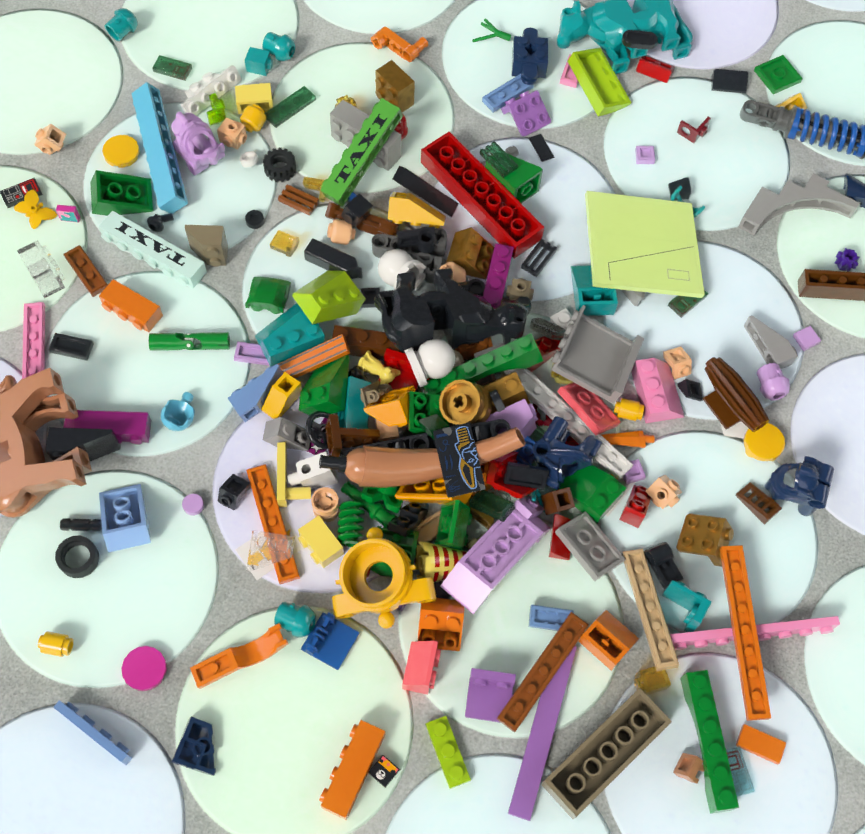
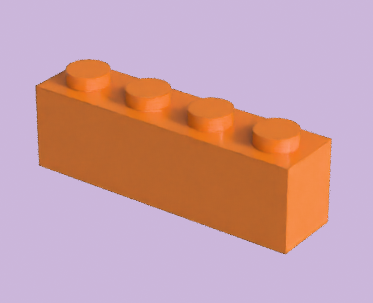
[319,720,386,820]

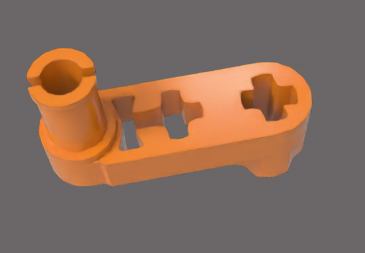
[371,27,428,62]

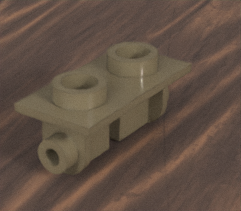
[360,380,392,406]

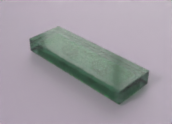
[264,86,316,128]

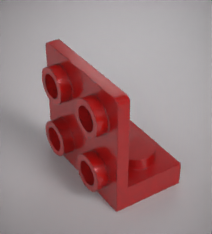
[379,348,419,392]
[485,451,536,498]

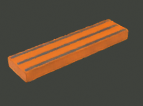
[278,334,350,379]

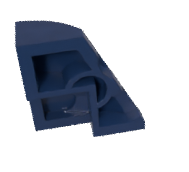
[843,173,865,208]
[171,716,216,776]

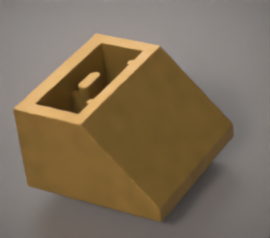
[446,227,494,279]

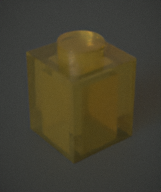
[634,666,671,695]

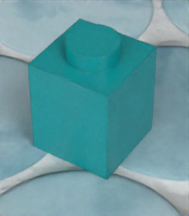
[245,47,273,76]

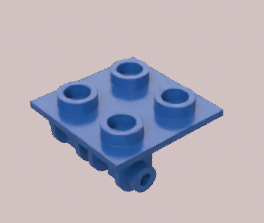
[300,612,360,670]

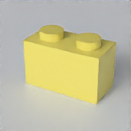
[235,83,273,114]
[298,515,344,568]

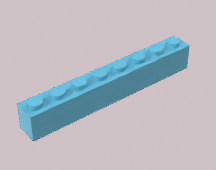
[131,82,188,214]

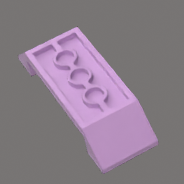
[440,505,551,614]

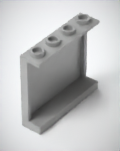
[551,305,644,404]

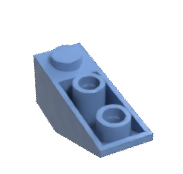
[228,364,283,422]

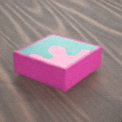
[56,205,80,223]

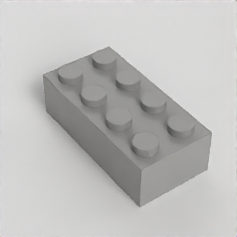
[330,100,401,171]

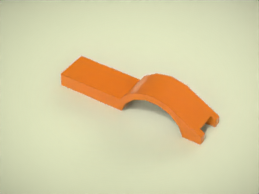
[190,623,289,689]

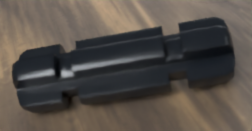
[60,518,102,531]

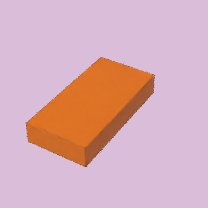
[735,724,786,765]

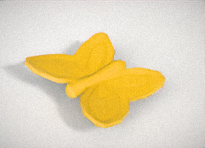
[14,190,57,229]

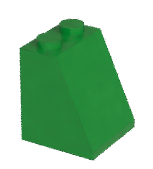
[485,151,543,204]

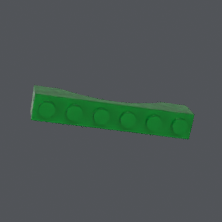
[423,333,544,395]
[680,670,739,814]

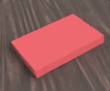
[557,382,621,436]

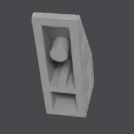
[744,315,798,369]

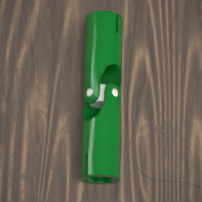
[148,332,230,351]

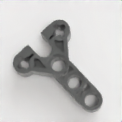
[372,228,447,284]

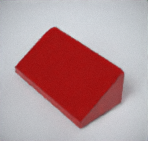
[636,56,675,83]
[549,514,571,560]

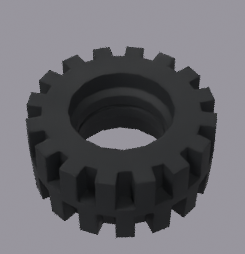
[263,147,296,182]

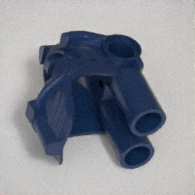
[533,416,602,490]
[764,456,834,516]

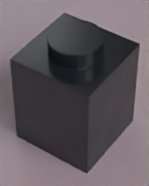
[341,193,373,228]

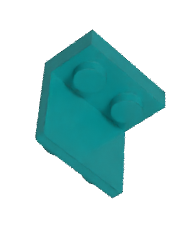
[662,580,712,632]

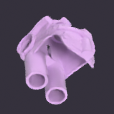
[171,111,225,176]

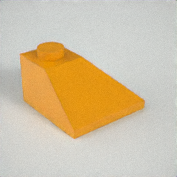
[363,385,415,427]

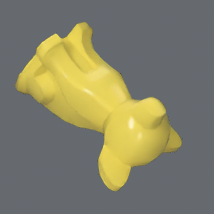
[357,350,400,385]

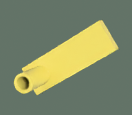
[277,442,311,507]

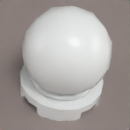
[378,249,426,291]
[404,339,456,387]

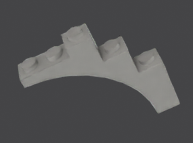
[738,173,860,235]

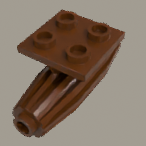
[703,357,769,432]

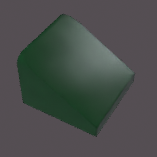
[418,414,450,440]

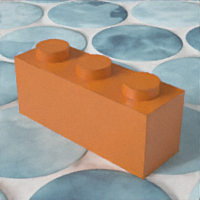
[99,279,163,332]

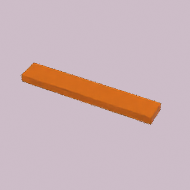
[246,464,300,585]

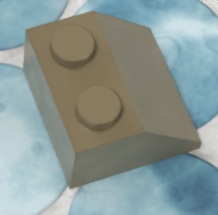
[185,224,228,267]

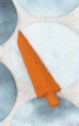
[601,431,655,448]

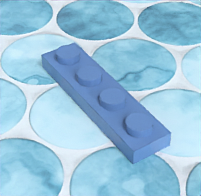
[53,700,132,765]

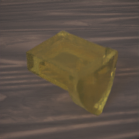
[303,176,326,202]
[270,230,300,257]

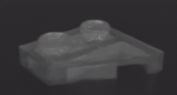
[246,530,295,571]

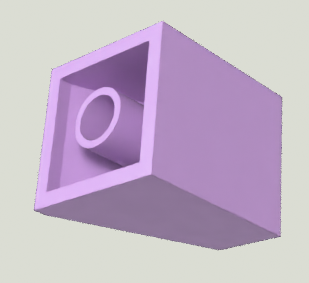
[485,399,538,451]

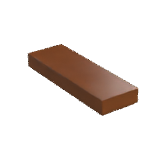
[63,245,108,297]

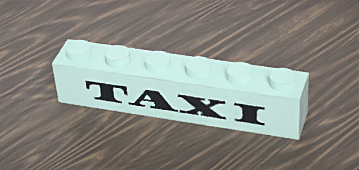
[98,211,207,289]

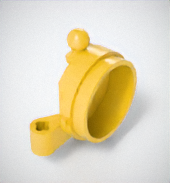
[332,527,436,629]

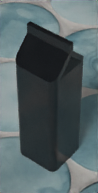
[304,238,363,279]

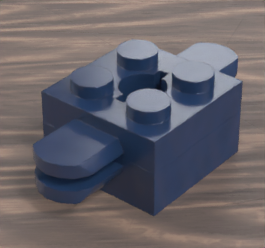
[511,27,548,85]

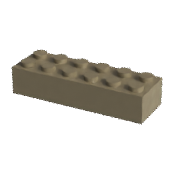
[541,688,672,819]

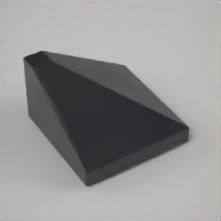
[677,379,703,402]

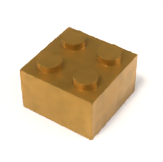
[375,60,415,113]

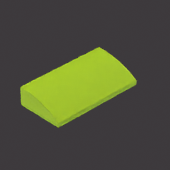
[567,48,631,117]

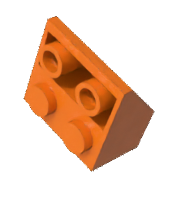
[418,598,464,651]
[578,610,639,671]

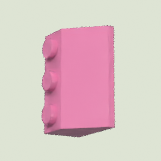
[631,358,684,423]

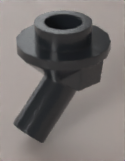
[147,213,174,232]
[348,366,370,382]

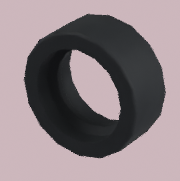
[55,535,99,578]

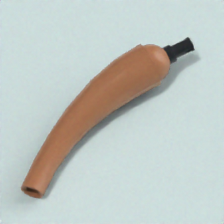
[319,427,525,488]

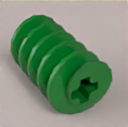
[337,501,365,547]

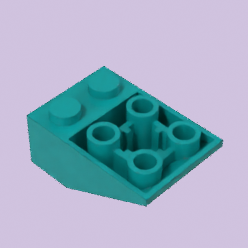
[570,265,618,316]

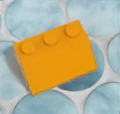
[395,478,473,504]

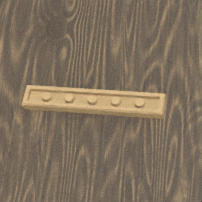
[622,548,679,671]

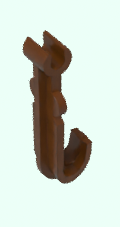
[325,202,399,236]

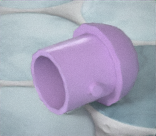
[757,363,790,401]

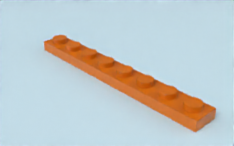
[720,545,771,721]

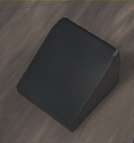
[668,177,691,200]

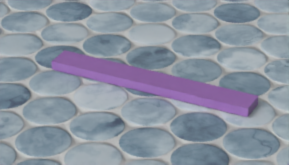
[508,646,577,821]

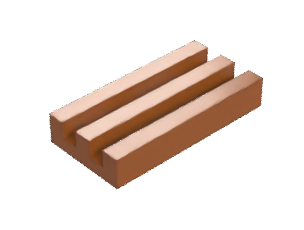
[278,184,319,216]

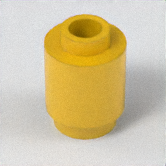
[614,398,644,421]
[38,631,74,657]

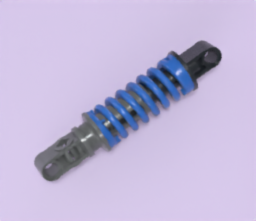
[739,100,865,159]

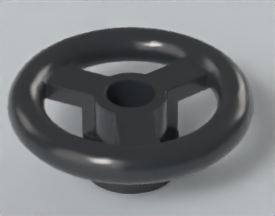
[305,411,330,449]

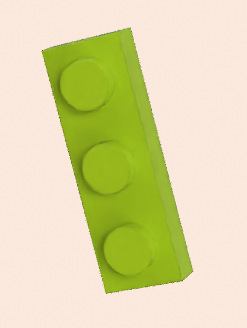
[425,716,471,790]

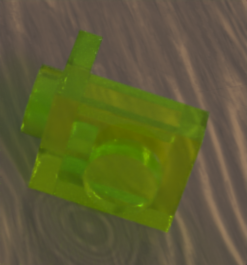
[206,93,226,125]

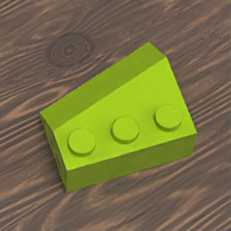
[292,270,366,324]

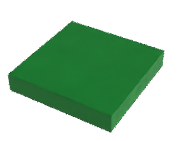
[754,55,803,95]

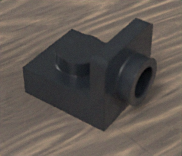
[218,474,250,510]

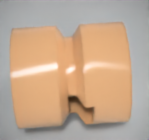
[311,487,340,522]

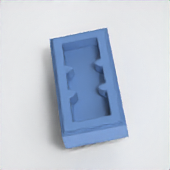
[528,605,574,631]

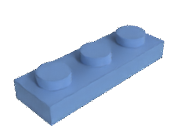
[482,74,534,113]

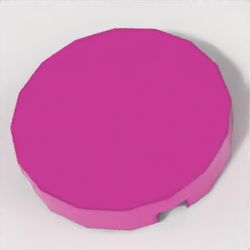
[121,646,167,691]

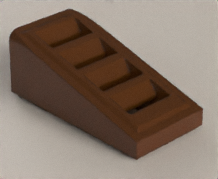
[735,482,782,525]

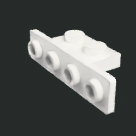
[181,65,242,116]

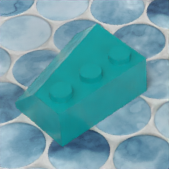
[255,303,325,366]

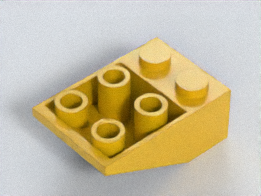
[388,192,446,228]

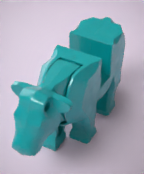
[557,0,693,74]

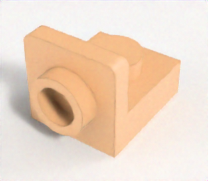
[663,346,692,379]

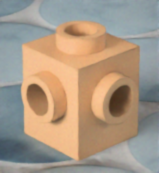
[217,117,247,150]
[34,124,66,155]
[646,474,682,509]

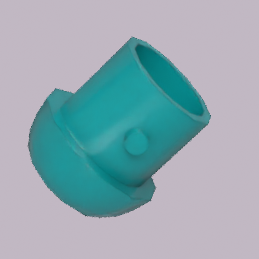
[104,8,138,41]
[262,32,296,62]
[274,601,316,638]

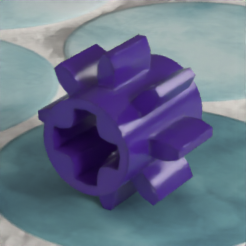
[834,248,860,272]

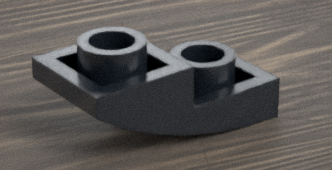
[388,503,428,537]

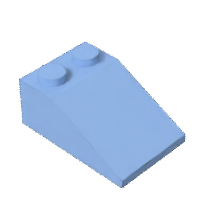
[99,484,151,552]

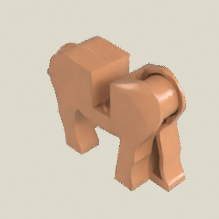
[0,368,92,518]

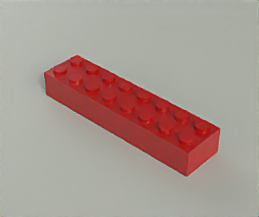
[421,132,544,259]

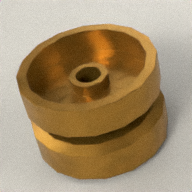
[439,379,492,425]

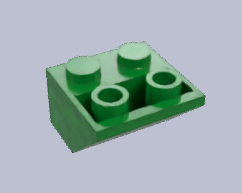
[409,391,449,435]

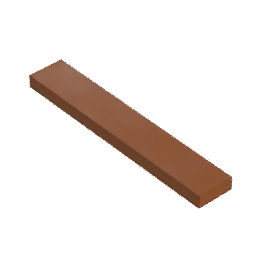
[496,612,589,733]

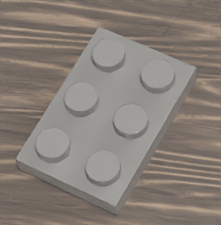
[555,512,626,581]

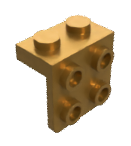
[676,514,734,567]

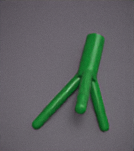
[472,18,511,42]

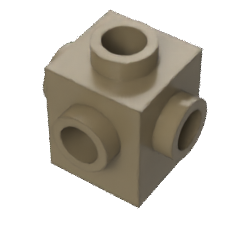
[506,278,534,301]

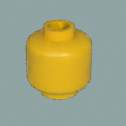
[240,104,266,133]

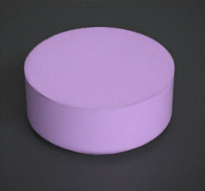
[182,494,204,516]

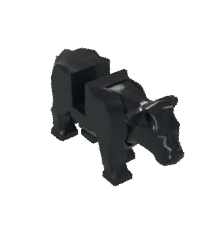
[374,268,532,353]

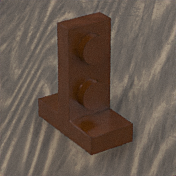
[325,414,380,457]

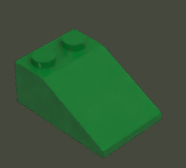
[90,170,153,216]
[299,355,350,419]
[553,465,626,524]
[435,500,472,550]

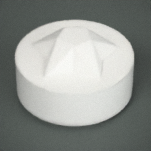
[240,151,259,168]

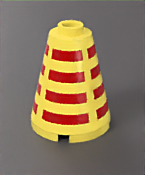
[415,542,467,582]

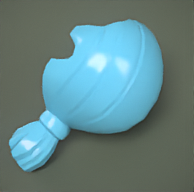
[160,392,195,431]

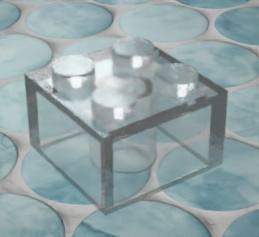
[17,240,65,299]

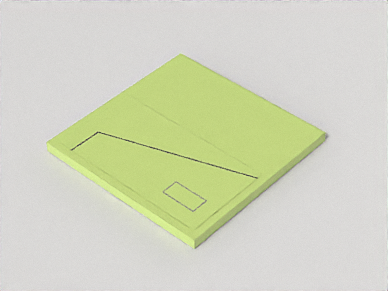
[585,191,705,298]

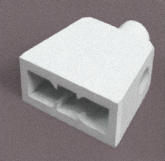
[287,452,339,490]

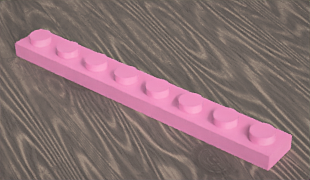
[670,616,840,650]

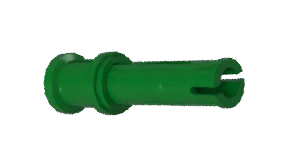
[341,481,397,529]

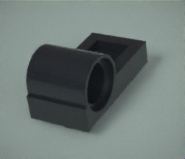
[397,227,436,254]
[644,542,684,589]

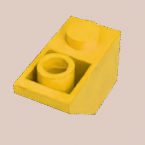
[261,372,302,419]

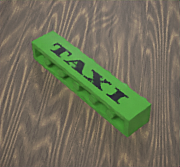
[320,98,403,207]

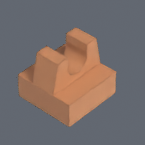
[673,753,704,784]

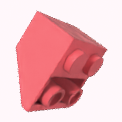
[402,641,441,695]

